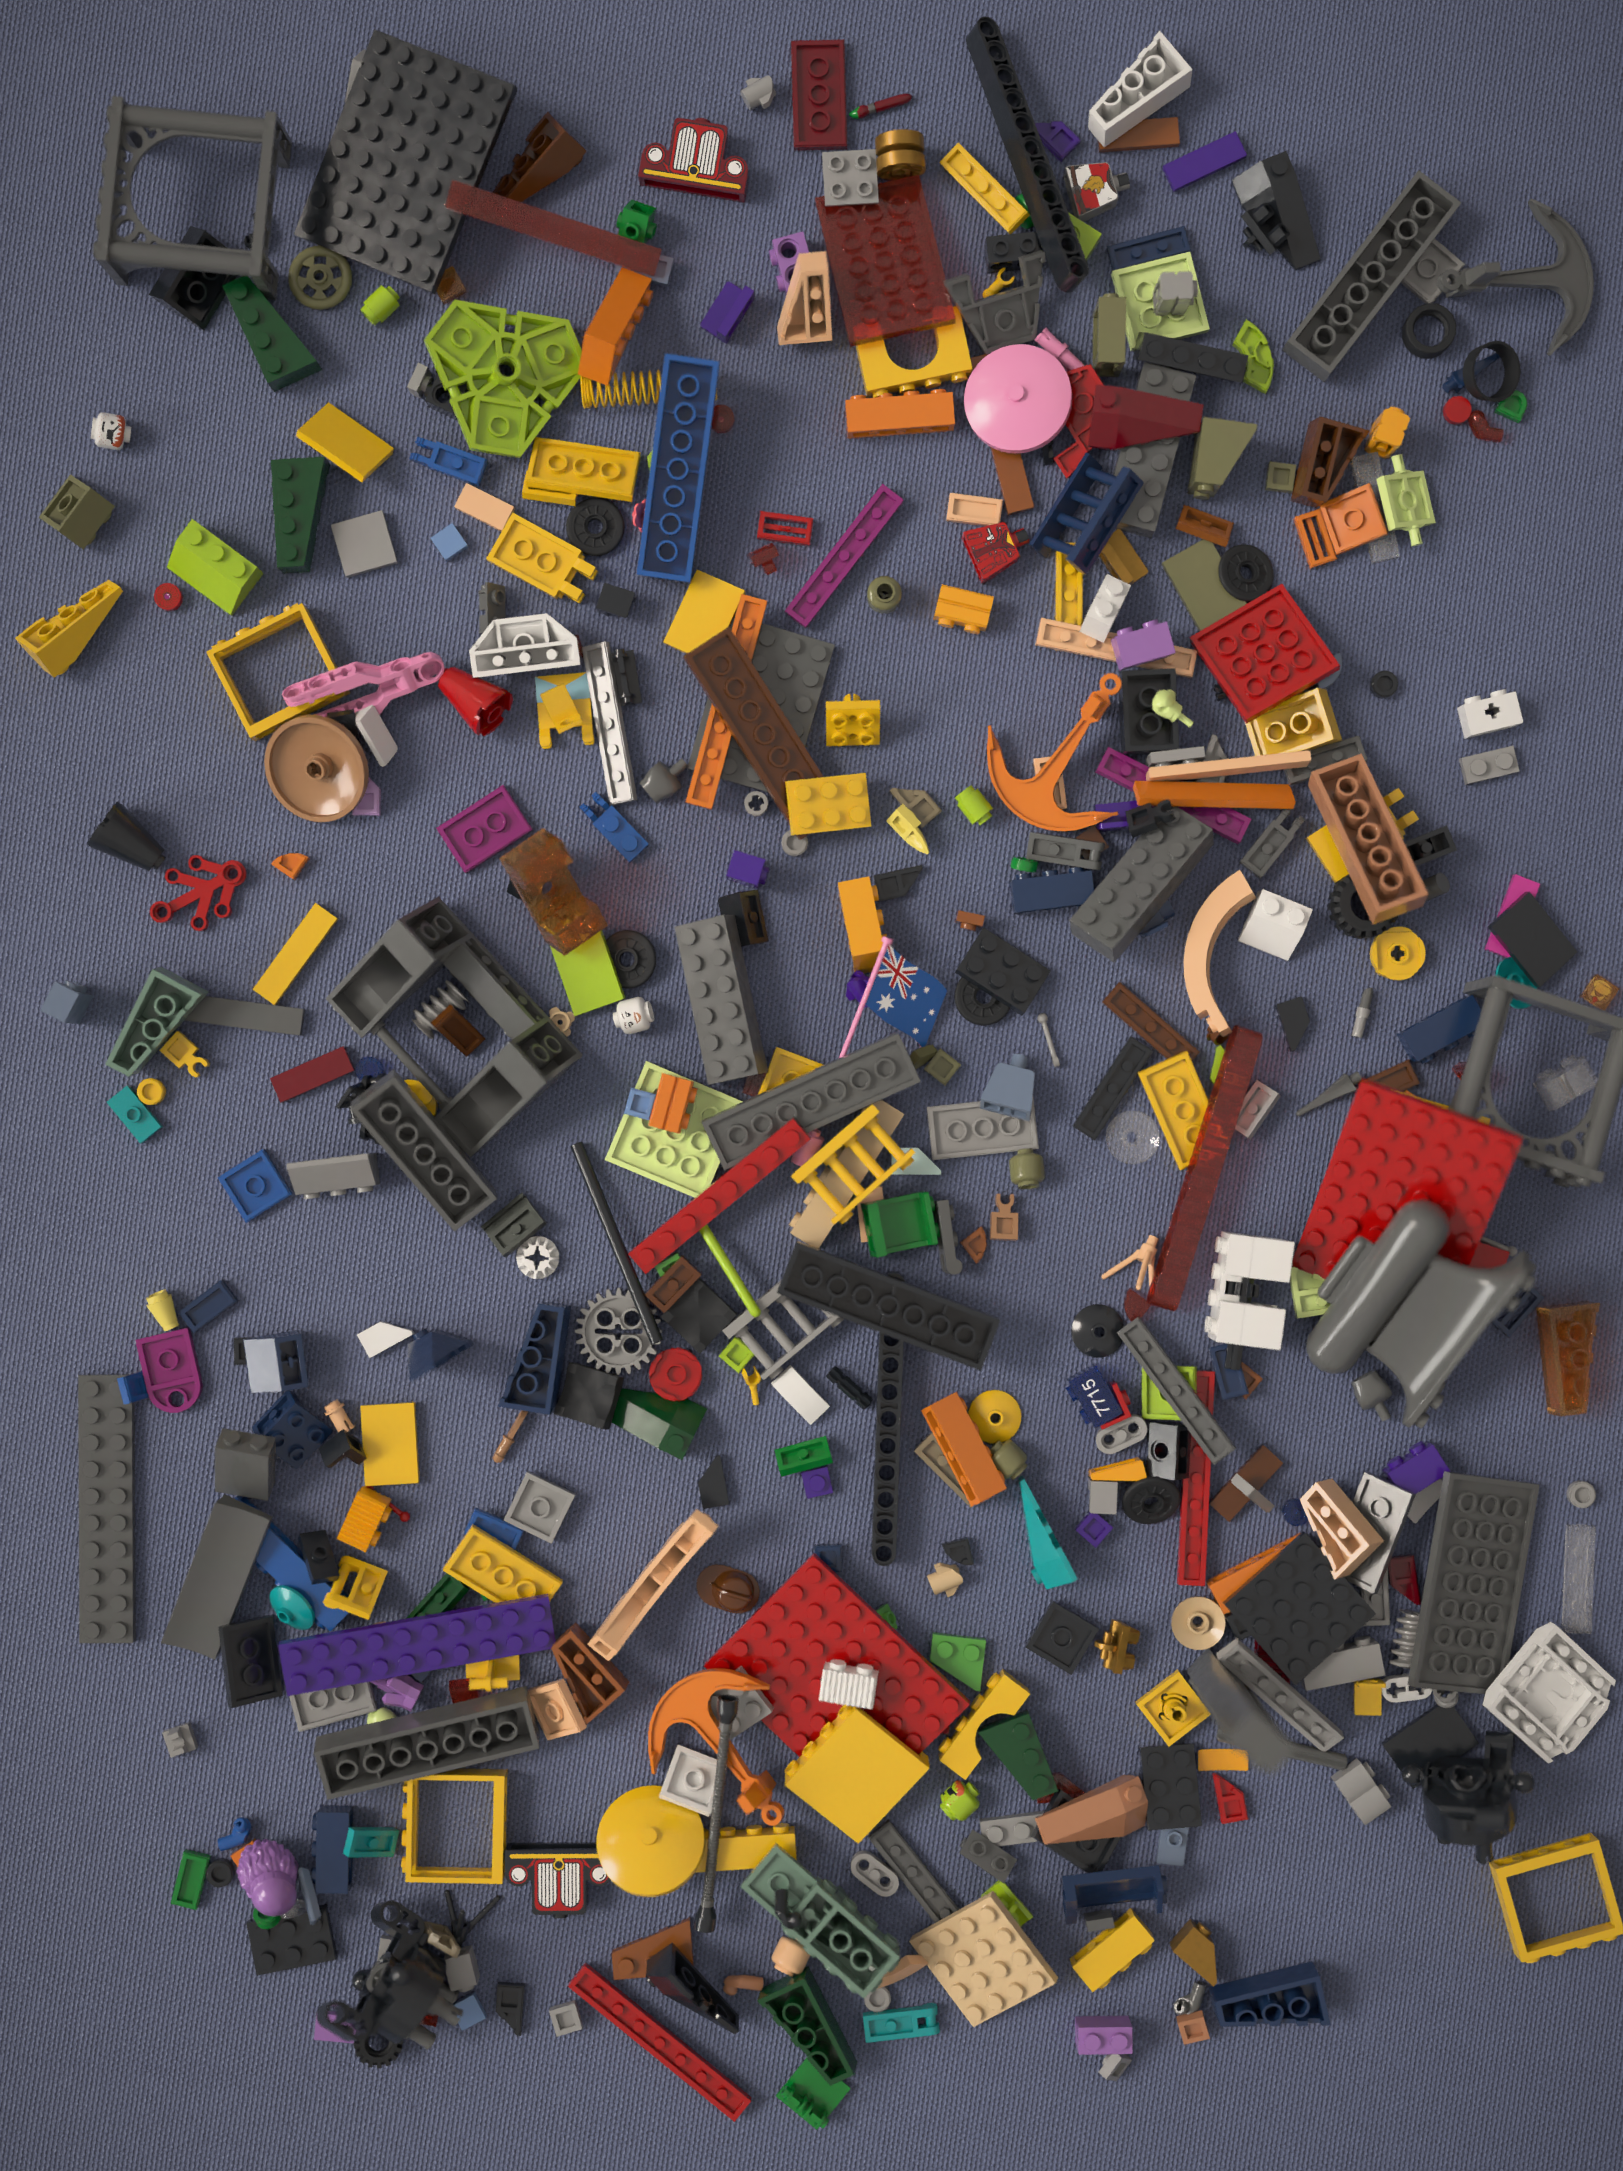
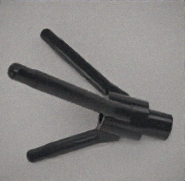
[444,1889,501,1949]

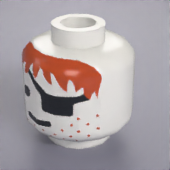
[91,412,131,450]

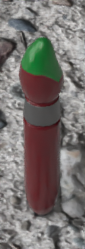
[849,93,912,119]

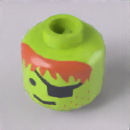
[940,1780,980,1821]

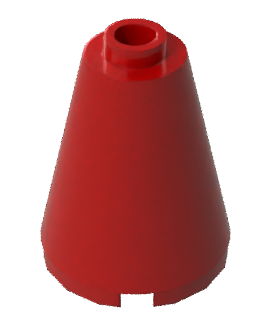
[438,666,513,736]

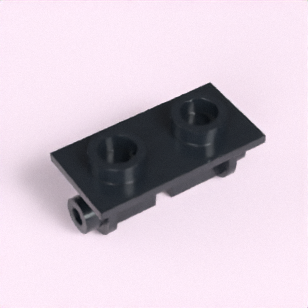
[611,649,642,706]

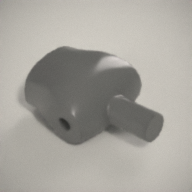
[639,758,688,804]
[1351,1369,1393,1421]

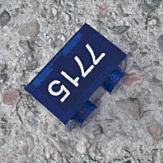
[1065,1363,1123,1429]

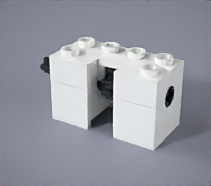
[1204,1231,1295,1370]

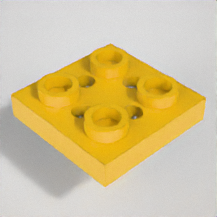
[826,694,880,746]
[1135,1669,1211,1746]

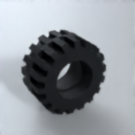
[1327,875,1398,939]

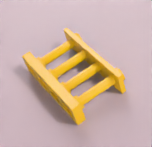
[791,1104,915,1225]

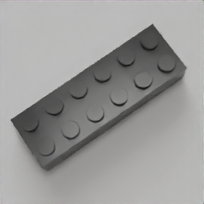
[1109,362,1196,538]
[1069,807,1214,963]
[674,915,768,1085]
[351,1069,497,1232]

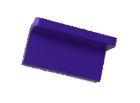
[700,281,755,344]
[1094,801,1139,832]

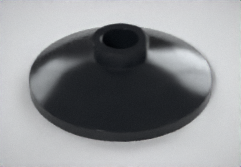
[1071,1304,1124,1358]

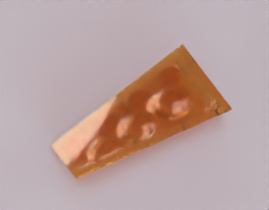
[1536,1301,1600,1416]

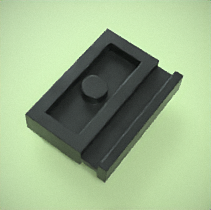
[481,1193,547,1257]

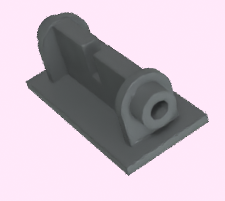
[478,582,506,635]
[959,1830,1017,1883]

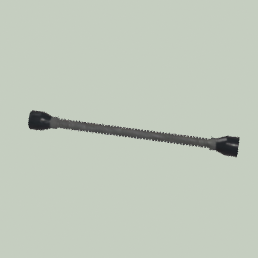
[694,1695,739,1933]

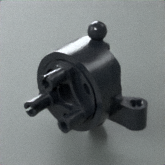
[1401,1730,1535,1864]

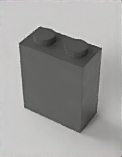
[215,1428,276,1501]

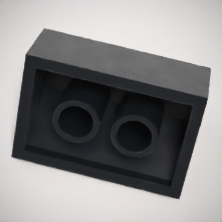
[149,226,237,330]

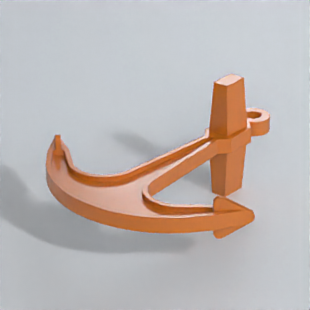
[987,673,1122,831]
[648,1668,785,1826]

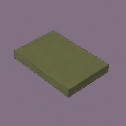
[1161,539,1247,631]

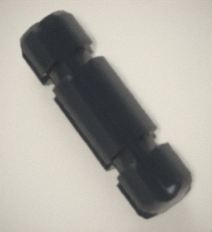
[826,1366,873,1410]

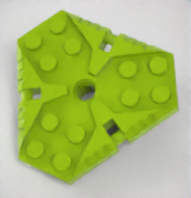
[424,300,582,458]

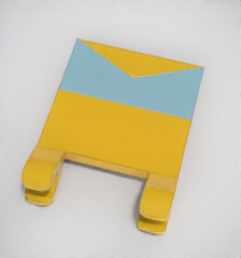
[535,672,595,749]

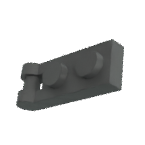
[1026,832,1105,870]
[934,1200,962,1275]

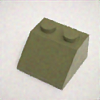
[39,474,115,550]

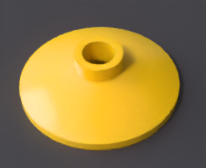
[968,1390,1021,1443]

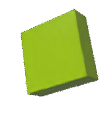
[719,1337,754,1373]

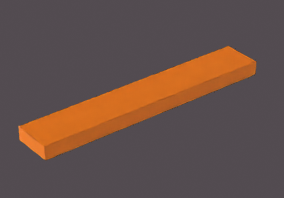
[1133,781,1296,809]

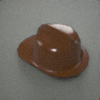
[696,1564,760,1614]

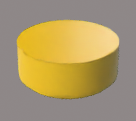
[137,1078,166,1105]

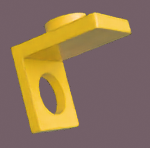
[540,683,583,734]
[1354,1678,1386,1716]

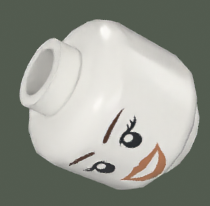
[613,997,654,1034]

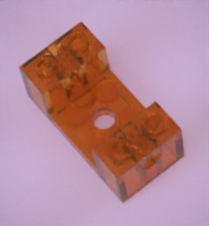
[499,828,608,956]

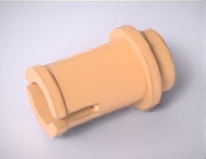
[324,1399,354,1433]

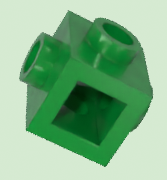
[616,199,657,247]

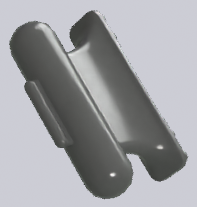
[1306,1199,1536,1429]

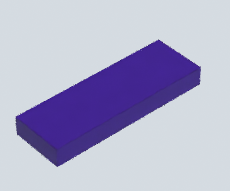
[1162,131,1247,193]

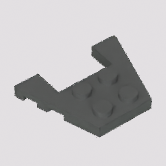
[943,250,1045,355]

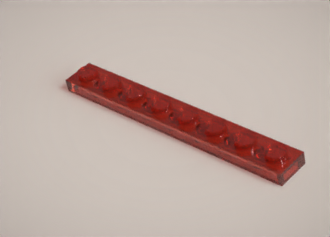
[445,180,662,277]

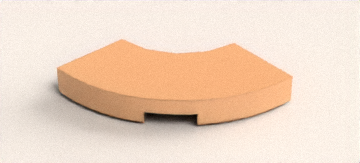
[878,1955,928,1988]

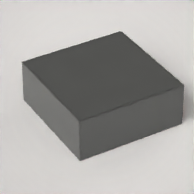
[1083,1909,1115,1932]

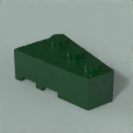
[978,1709,1058,1800]

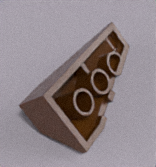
[486,112,587,217]

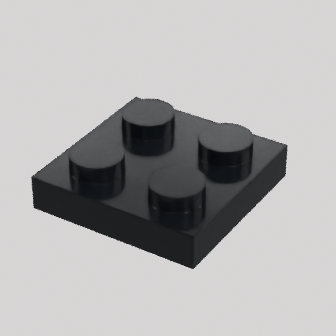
[1025,1600,1099,1675]

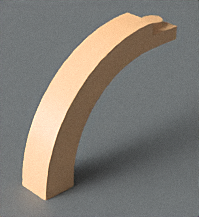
[1184,870,1256,1037]

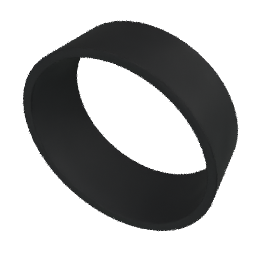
[1463,341,1521,402]

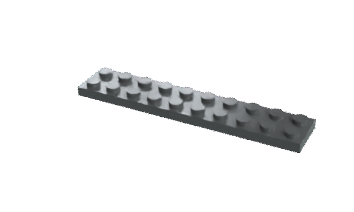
[78,1374,136,1643]

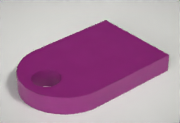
[135,1327,203,1413]

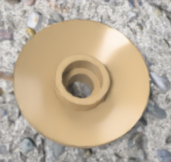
[1171,1596,1226,1650]

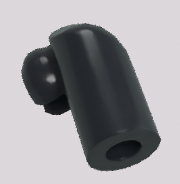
[774,1889,802,1930]

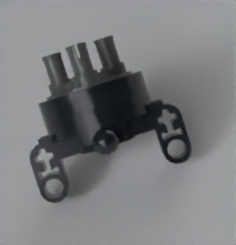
[316,1900,463,2050]

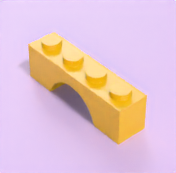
[938,1669,1030,1780]

